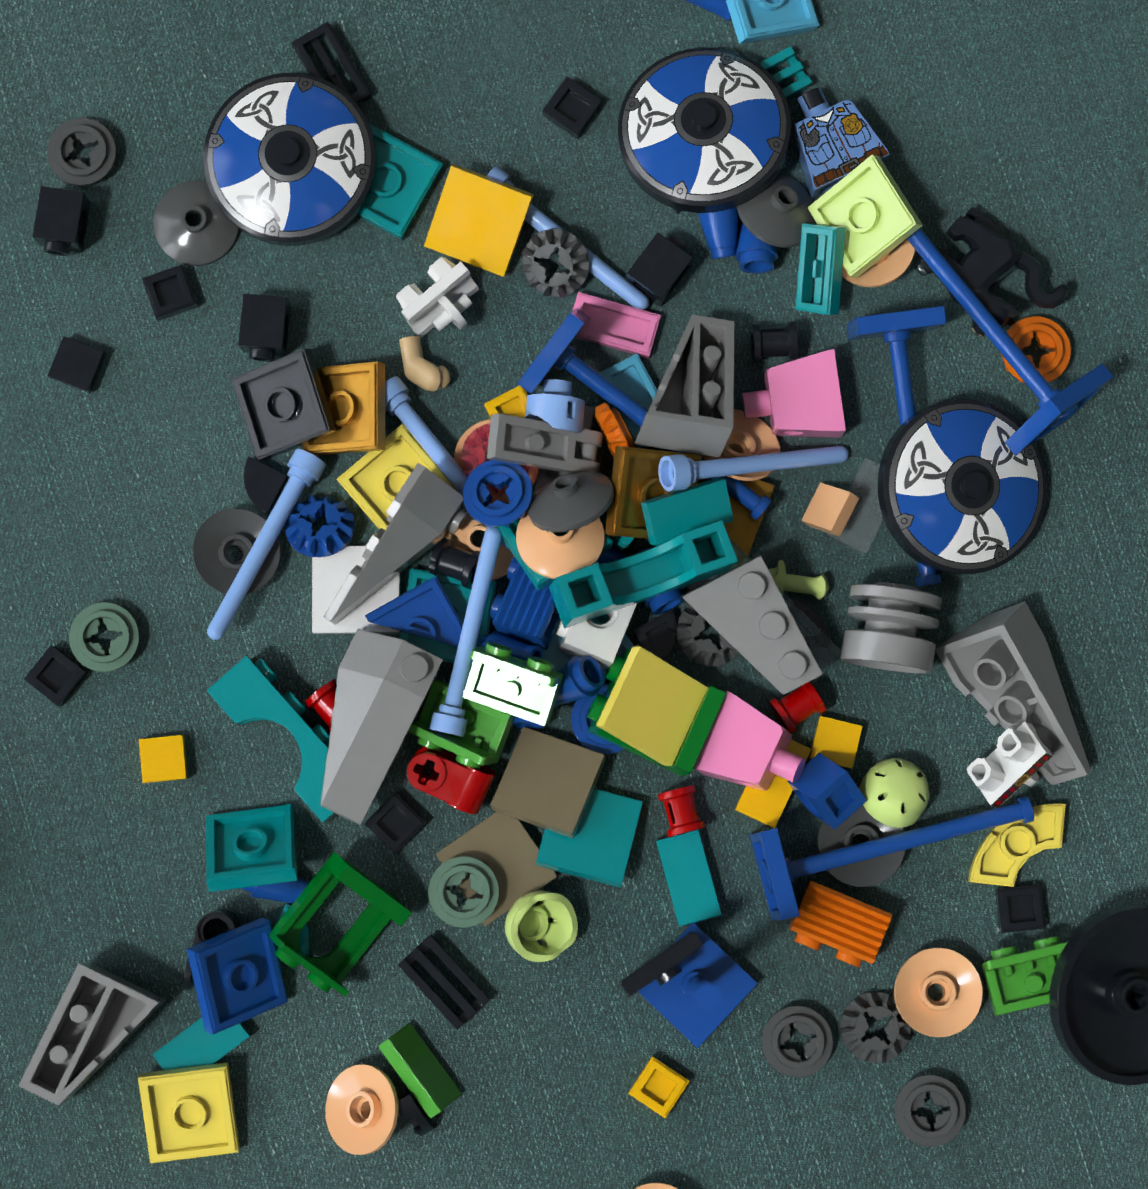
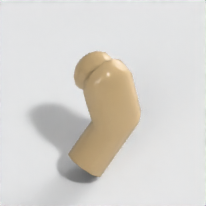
[399,336,450,392]

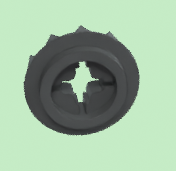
[47,118,117,187]
[521,228,589,298]
[676,605,739,667]
[840,992,911,1063]
[762,1006,833,1077]
[894,1074,966,1147]

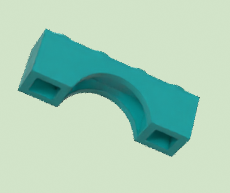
[549,520,738,629]
[206,656,337,823]

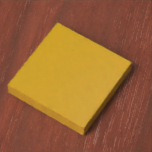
[424,164,534,277]

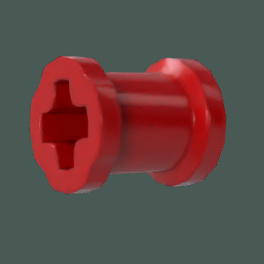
[304,679,337,735]
[769,682,827,734]
[658,785,706,837]

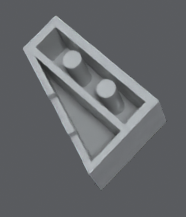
[634,314,734,458]
[682,554,823,695]
[18,961,166,1106]

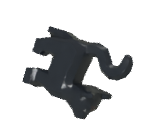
[916,206,1069,337]

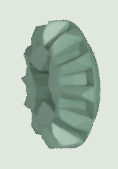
[69,602,140,672]
[428,856,499,928]

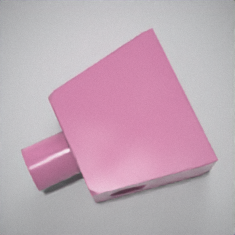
[742,349,846,438]
[693,691,805,791]

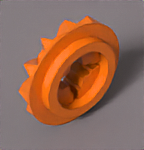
[1000,316,1071,383]
[594,402,636,458]

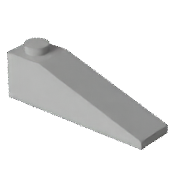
[935,601,1091,785]

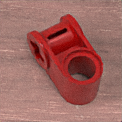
[407,746,496,815]

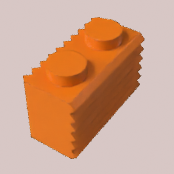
[788,880,893,968]

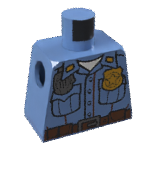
[792,87,890,200]

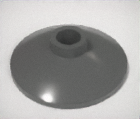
[737,172,816,248]
[153,181,239,266]
[528,471,614,532]
[192,509,280,594]
[817,805,905,887]

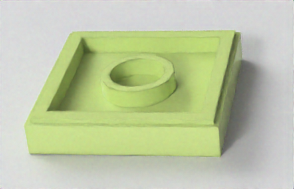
[807,154,923,278]

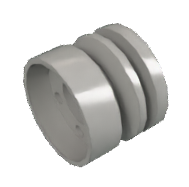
[840,582,942,674]

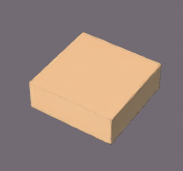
[801,482,859,537]

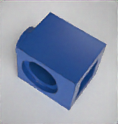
[787,753,867,830]

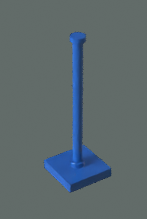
[907,228,1114,456]
[846,306,946,586]
[518,308,772,520]
[749,796,1034,920]
[638,923,758,1048]

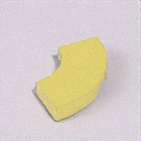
[968,804,1066,887]

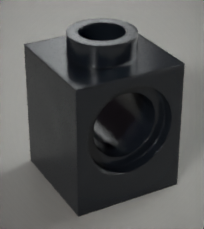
[32,186,91,256]
[626,232,693,307]
[238,293,291,362]

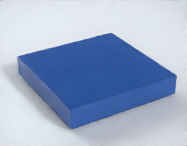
[187,917,288,1035]

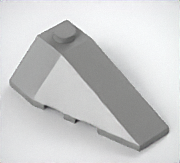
[324,463,468,625]
[320,629,443,825]

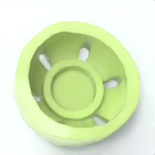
[859,758,930,828]
[505,890,578,962]

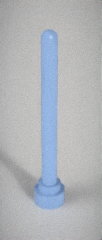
[486,165,649,310]
[385,376,508,548]
[658,446,849,491]
[207,449,326,640]
[430,527,502,737]

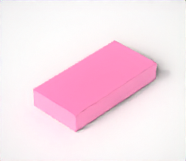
[573,292,661,359]

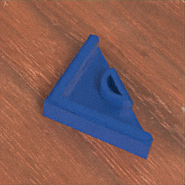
[365,576,463,647]

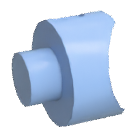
[525,379,585,433]

